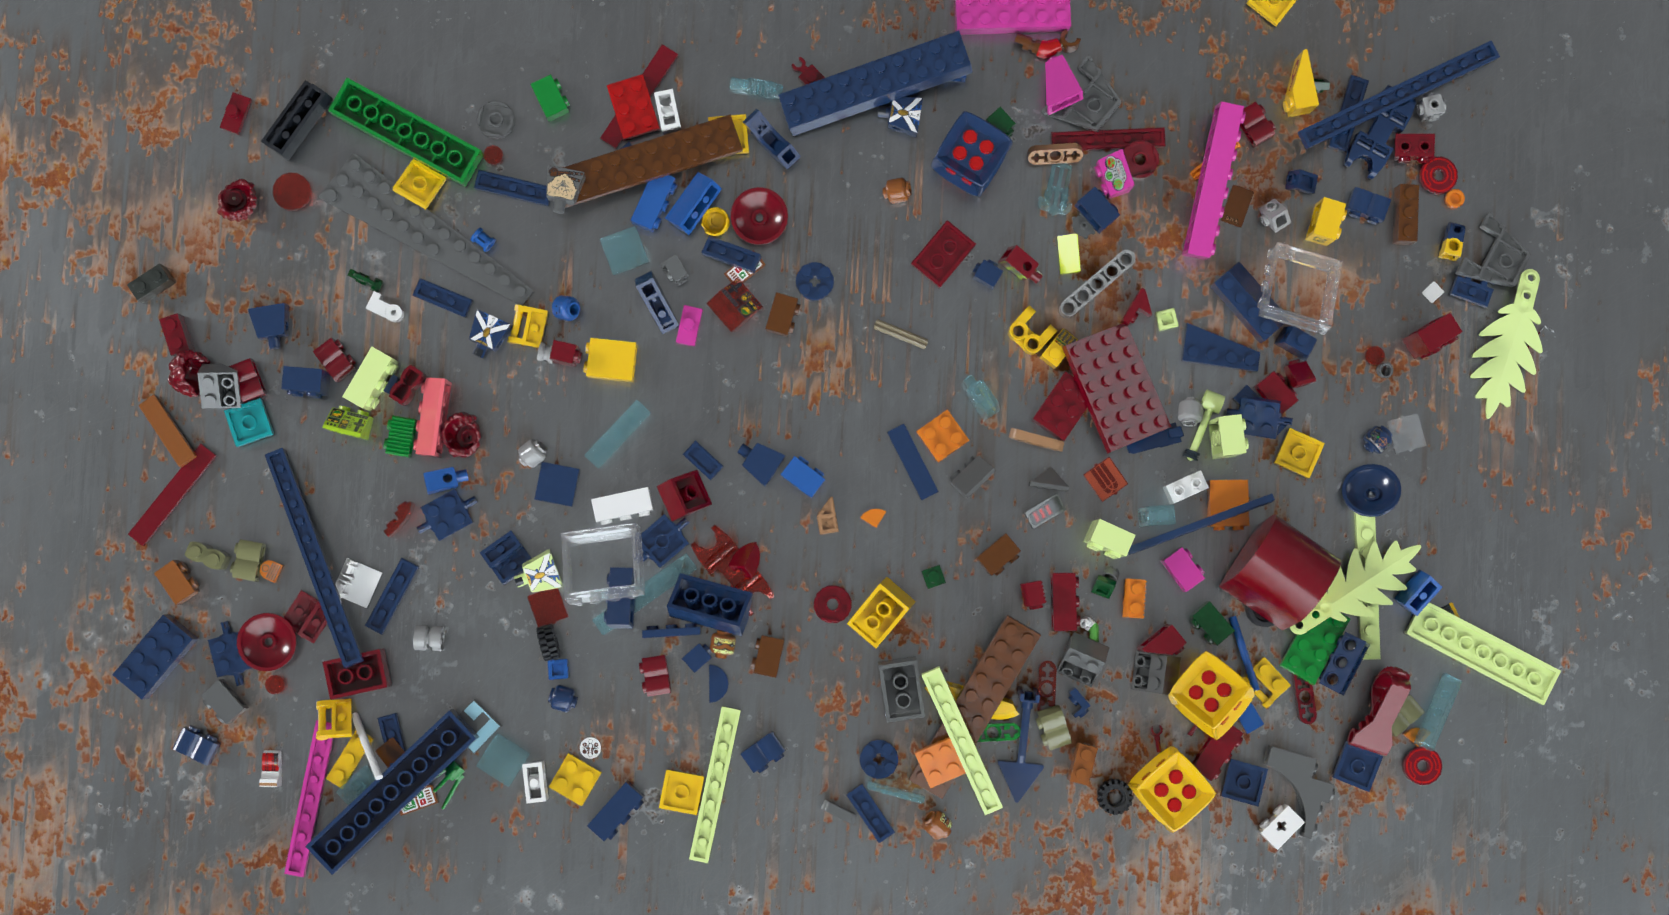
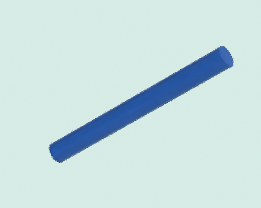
[1229,616,1260,692]

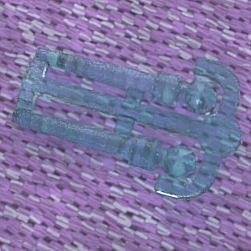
[1038,163,1073,216]

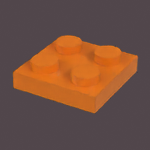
[916,409,970,463]
[915,737,966,788]

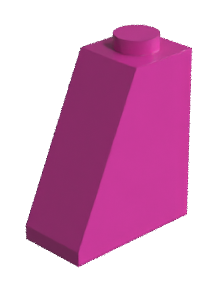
[1045,54,1083,115]

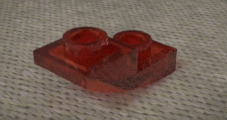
[384,501,415,537]

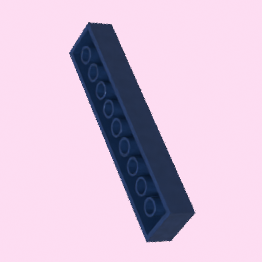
[778,31,973,136]
[305,709,479,875]

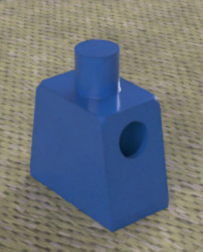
[423,467,469,495]

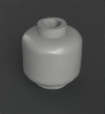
[1178,397,1203,427]
[518,439,547,468]

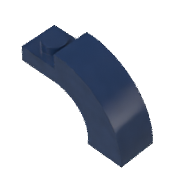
[743,109,801,169]

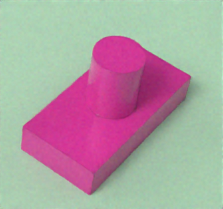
[676,305,703,347]

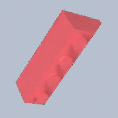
[413,378,452,458]

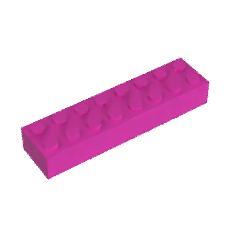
[1182,101,1246,260]

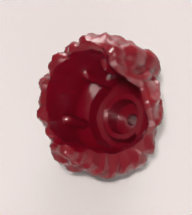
[217,179,257,222]
[168,349,210,397]
[440,412,481,458]

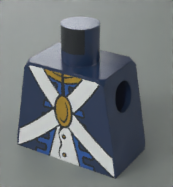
[878,97,923,137]
[469,309,512,358]

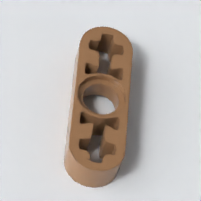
[1027,143,1083,165]
[1009,428,1065,452]

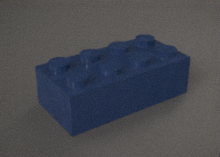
[112,614,199,700]

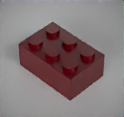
[1402,313,1463,359]
[1031,372,1088,441]
[322,648,392,700]

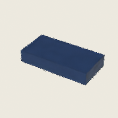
[683,440,724,480]

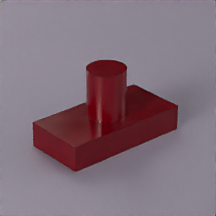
[220,92,252,135]

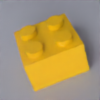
[1305,197,1347,246]

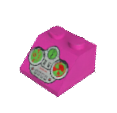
[1094,149,1135,199]

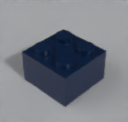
[281,366,331,399]

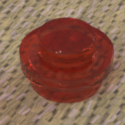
[484,145,503,165]
[1365,346,1385,365]
[265,675,285,695]

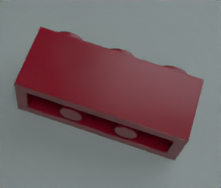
[1050,573,1080,631]
[1192,725,1244,781]

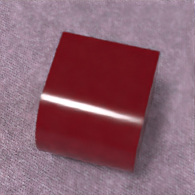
[1219,514,1341,631]

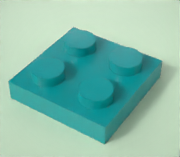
[224,398,274,447]

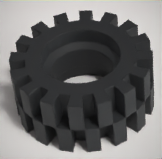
[536,624,561,661]
[1097,779,1133,815]

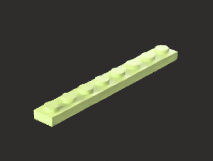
[1354,512,1381,660]
[922,666,1003,815]
[689,706,741,863]

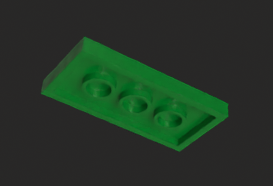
[1279,611,1351,685]

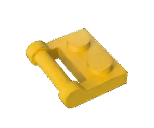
[507,304,549,348]
[1242,657,1291,709]
[316,699,352,740]

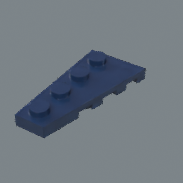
[1181,323,1260,372]

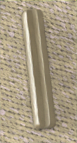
[874,319,928,349]

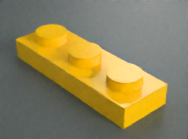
[326,731,375,789]

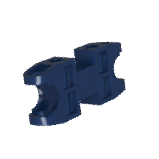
[1344,85,1416,180]

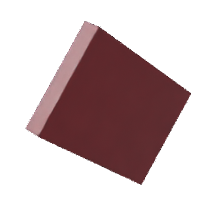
[911,220,976,288]

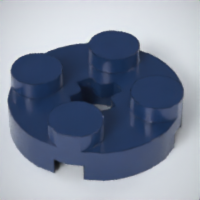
[796,262,834,301]
[860,739,898,779]

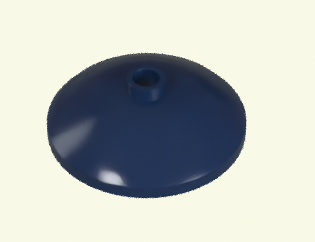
[1342,464,1401,517]

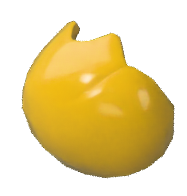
[701,207,730,236]

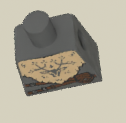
[546,165,586,214]

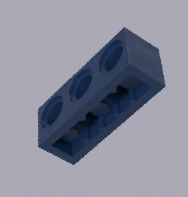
[1319,632,1370,696]

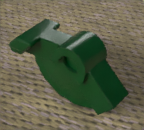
[347,269,383,292]

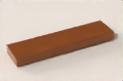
[138,394,197,468]

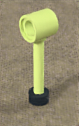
[1183,389,1225,461]

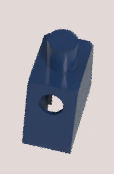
[248,303,289,350]
[1274,326,1317,361]
[737,443,785,487]

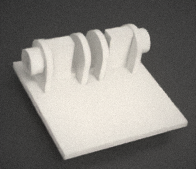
[335,558,382,608]

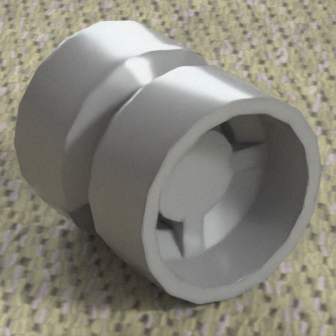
[413,625,445,651]

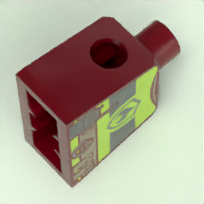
[998,245,1043,284]

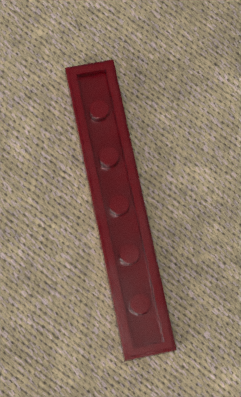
[600,44,678,150]
[1051,127,1166,152]
[128,443,217,546]

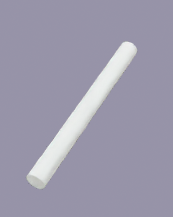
[352,712,383,780]

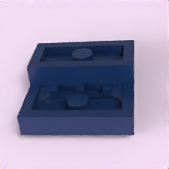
[480,530,532,585]

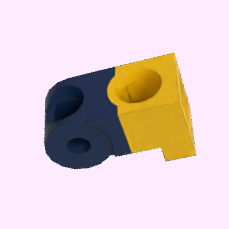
[1438,222,1466,262]

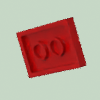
[606,74,660,140]

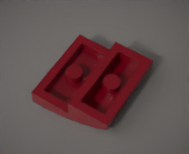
[283,589,327,644]

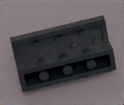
[261,80,333,161]

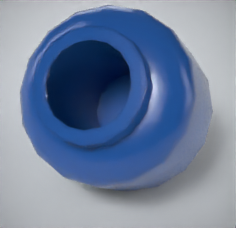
[552,295,580,321]

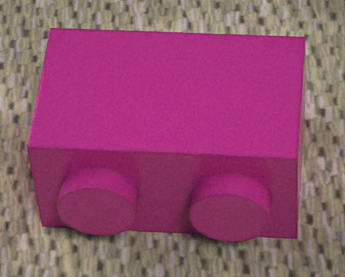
[1161,547,1205,592]

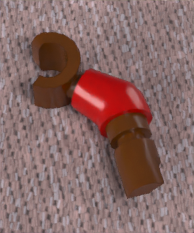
[1014,29,1081,59]

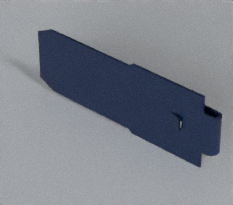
[1127,422,1184,454]

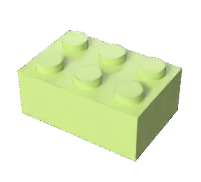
[342,347,399,412]
[1208,414,1249,459]
[1083,519,1136,559]

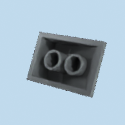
[878,656,925,723]

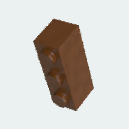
[1392,184,1419,245]

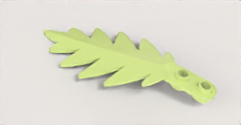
[1470,269,1543,419]
[1290,541,1421,635]

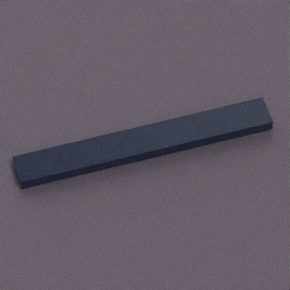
[1128,493,1275,555]

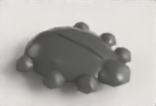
[1072,212,1095,239]

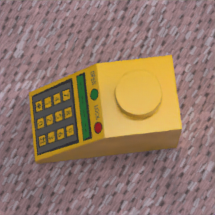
[1039,328,1078,369]

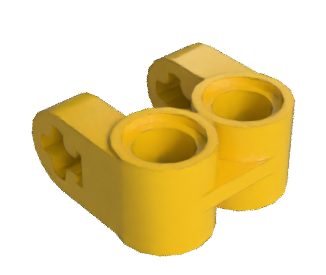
[1008,305,1058,355]

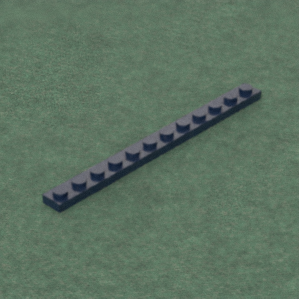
[1298,40,1500,149]
[265,447,364,668]

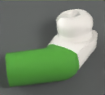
[1080,617,1099,642]

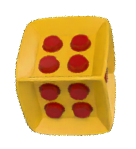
[1168,651,1255,740]
[1128,746,1217,833]

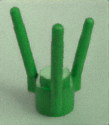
[433,761,465,810]

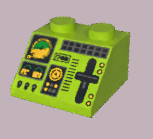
[322,405,374,440]

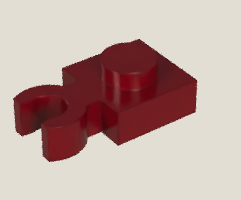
[791,57,825,85]

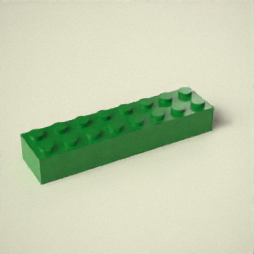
[328,78,484,187]

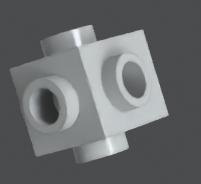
[1416,93,1446,122]
[1259,199,1292,233]

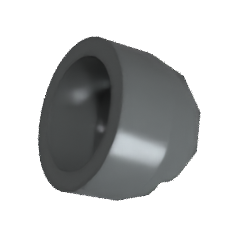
[1376,363,1393,378]
[1102,566,1119,581]

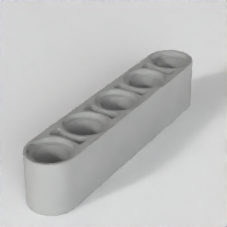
[1058,250,1136,318]

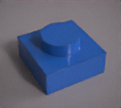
[548,659,569,680]

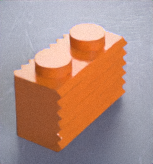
[1122,579,1147,619]

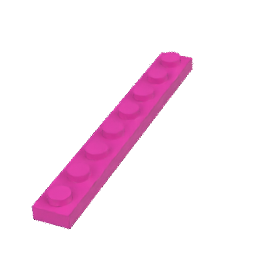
[284,720,334,877]

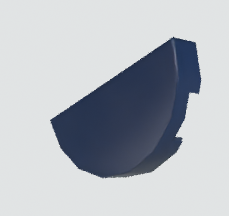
[709,664,729,703]

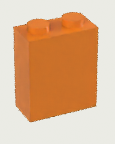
[1206,480,1250,531]

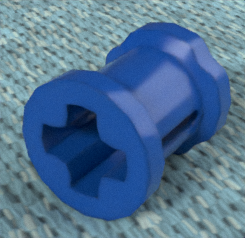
[470,227,496,253]

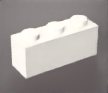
[591,487,654,525]

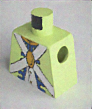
[514,549,563,592]

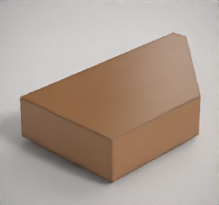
[817,497,839,535]

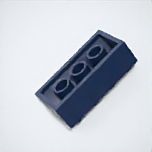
[1210,262,1289,343]
[667,573,753,636]

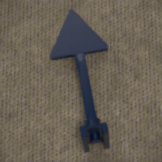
[998,686,1044,803]

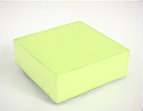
[1155,308,1179,331]

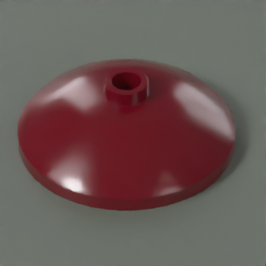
[731,187,788,245]
[237,613,297,671]

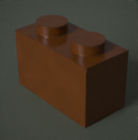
[765,292,801,337]
[976,533,1021,576]
[751,635,784,678]

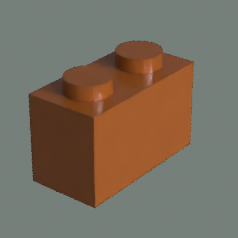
[154,560,200,605]
[1067,742,1098,786]

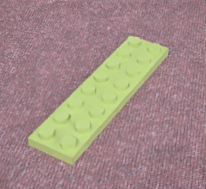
[1405,602,1561,705]

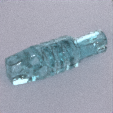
[730,77,783,98]

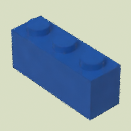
[665,172,722,235]
[631,175,678,233]

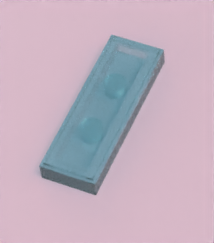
[867,780,925,804]

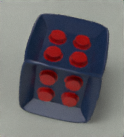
[931,111,1013,197]

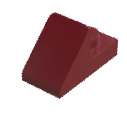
[1120,288,1152,325]

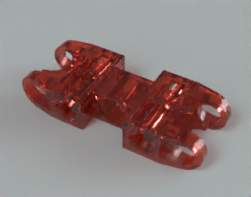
[690,524,775,617]

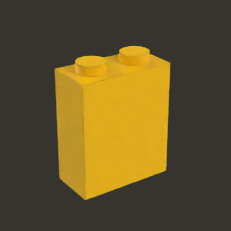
[583,338,638,382]

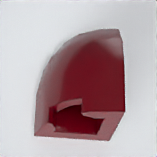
[728,542,760,578]

